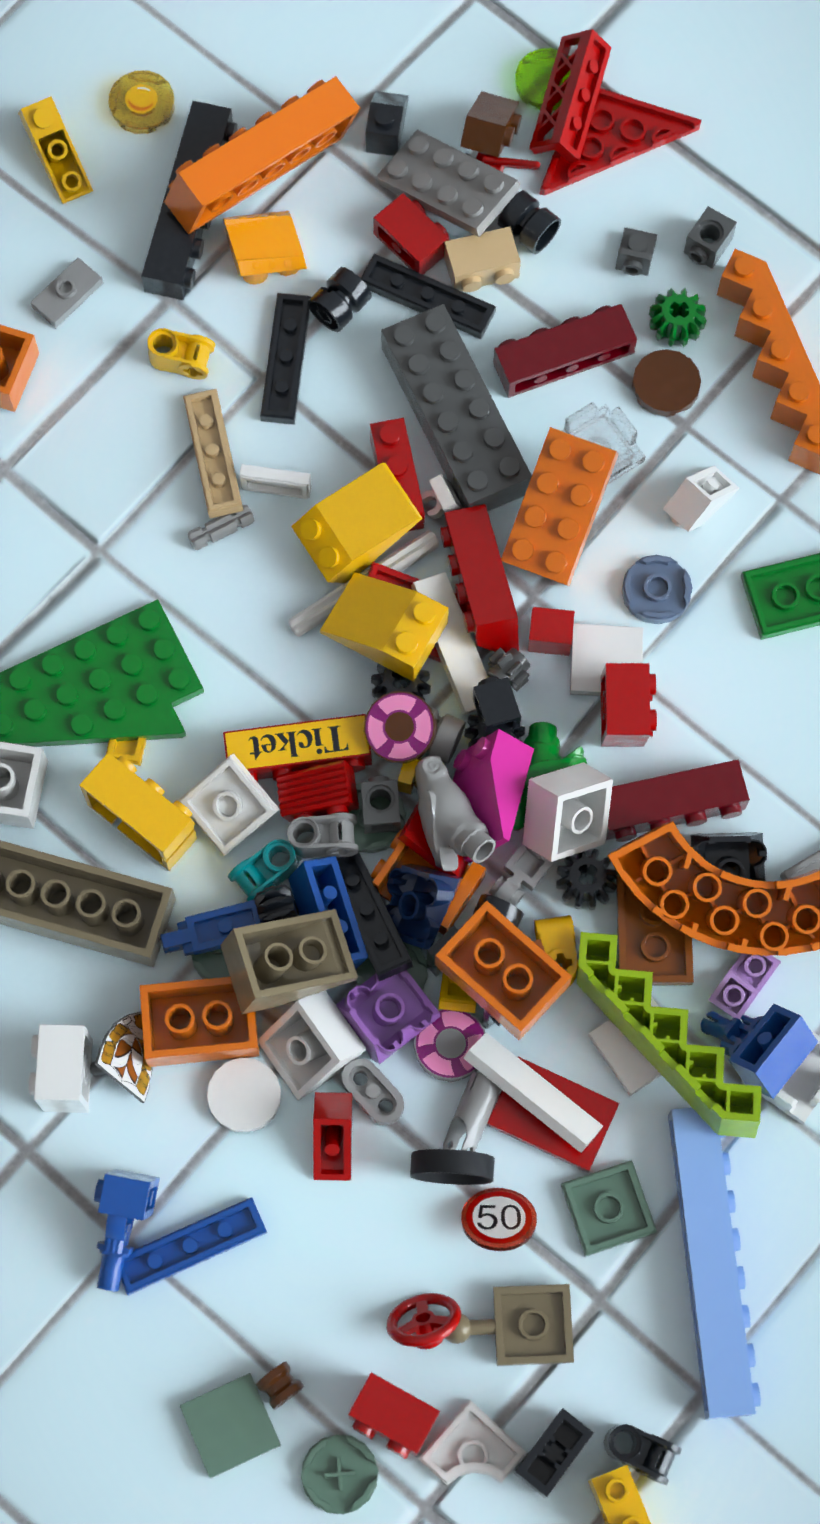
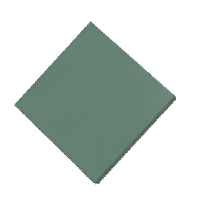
[560,1160,657,1257]
[179,1373,281,1479]

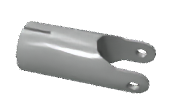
[443,1072,501,1152]

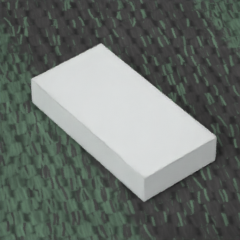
[239,464,312,499]

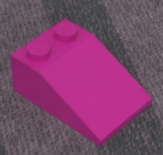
[453,729,534,863]

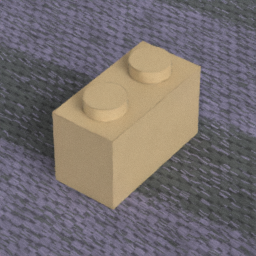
[444,226,521,292]

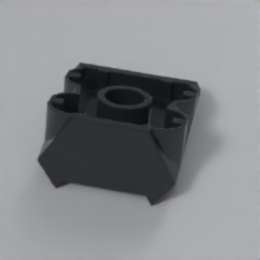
[690,832,767,881]

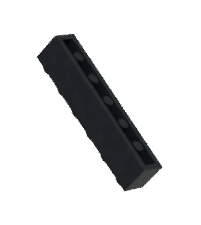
[141,101,237,300]

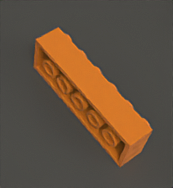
[164,76,360,234]

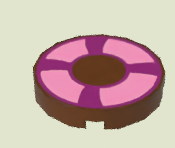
[364,691,437,764]

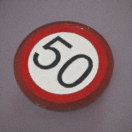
[461,1188,537,1251]

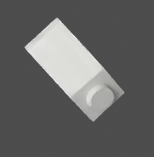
[663,466,739,532]

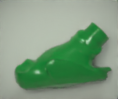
[513,722,587,831]

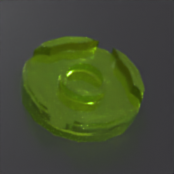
[515,48,571,111]

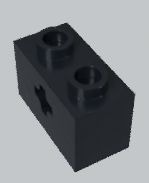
[513,1408,594,1498]

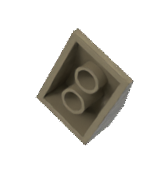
[221,909,358,1014]

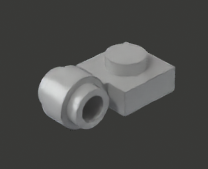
[489,844,555,906]

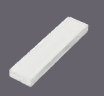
[411,572,488,715]
[463,1032,603,1153]

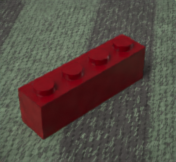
[493,304,637,398]
[606,759,750,842]

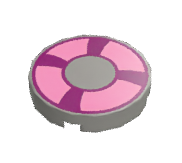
[414,1009,486,1082]

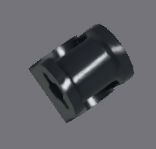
[604,1424,682,1486]

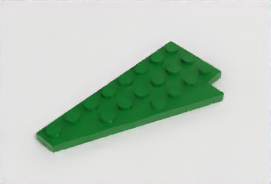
[0,599,204,747]

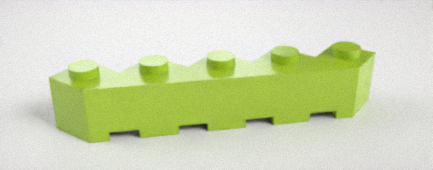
[576,932,762,1138]

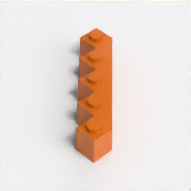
[717,249,820,474]

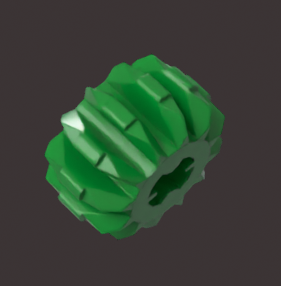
[649,288,706,347]

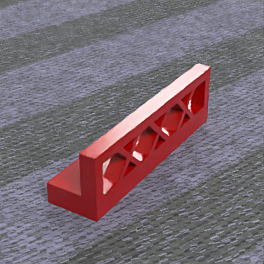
[529,29,612,163]

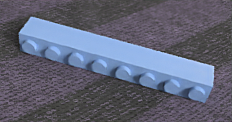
[668,1108,761,1420]

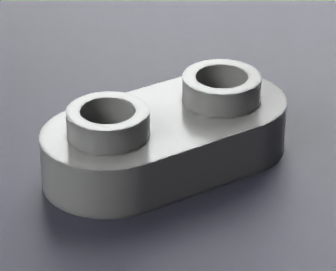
[342,1058,404,1125]

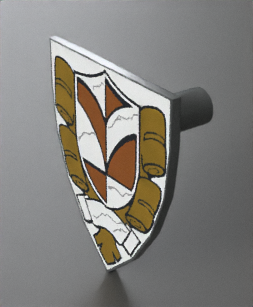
[90,1012,153,1103]

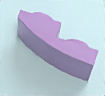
[708,953,781,1019]

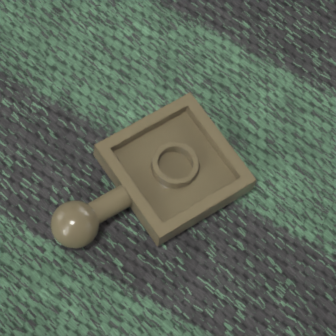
[445,1284,574,1366]

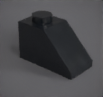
[365,91,409,156]

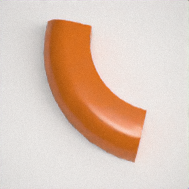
[607,821,820,956]

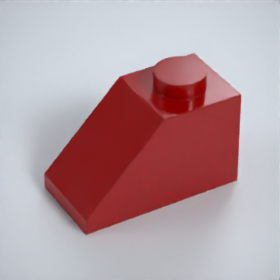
[313,1092,352,1181]

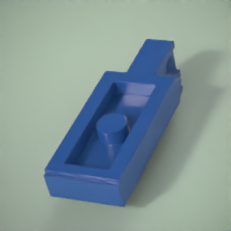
[160,900,261,956]

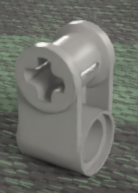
[287,813,359,858]

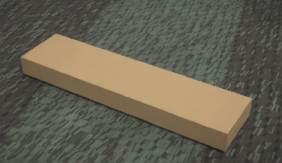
[183,389,244,519]

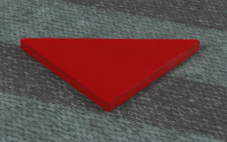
[540,88,702,196]

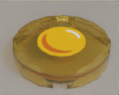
[109,70,175,134]

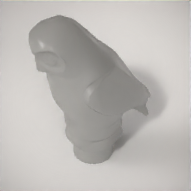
[415,756,496,871]

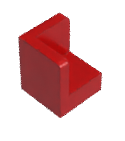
[527,607,575,656]

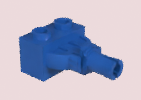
[701,1004,818,1099]
[94,1169,160,1291]

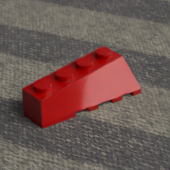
[440,504,519,653]

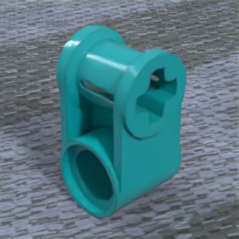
[228,839,298,902]

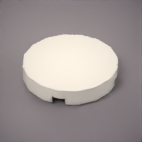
[207,1058,281,1133]

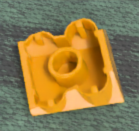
[223,211,307,285]

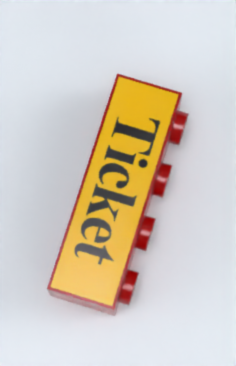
[223,714,372,782]

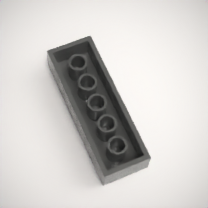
[381,304,532,511]

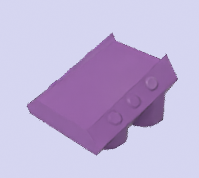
[336,970,441,1064]

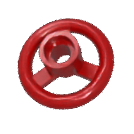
[386,1293,461,1349]

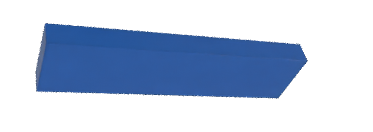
[121,1197,267,1296]

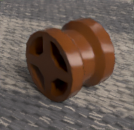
[256,1361,304,1410]

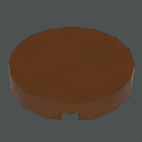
[632,349,701,417]

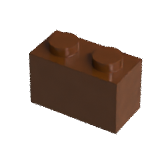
[460,91,522,157]

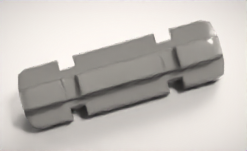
[188,505,254,550]

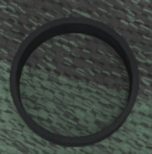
[410,1149,495,1185]

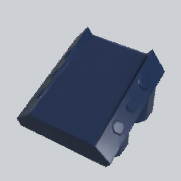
[386,864,463,950]

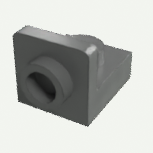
[615,227,658,276]

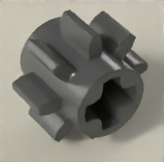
[487,648,530,692]

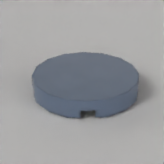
[621,555,693,624]

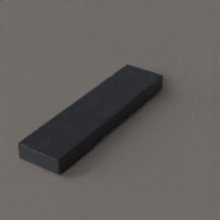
[361,253,496,339]
[260,293,311,425]
[326,851,413,982]

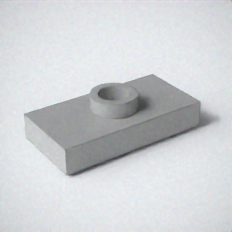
[30,258,103,328]

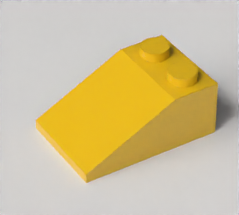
[291,462,423,583]
[320,572,449,682]

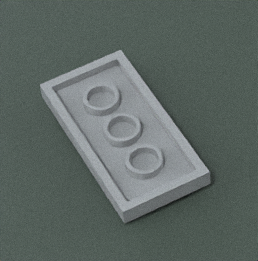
[376,129,521,237]

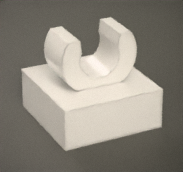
[421,474,463,519]

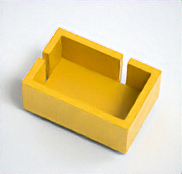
[79,752,197,871]

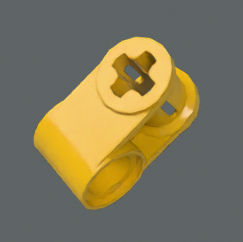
[147,328,216,380]
[534,915,578,987]

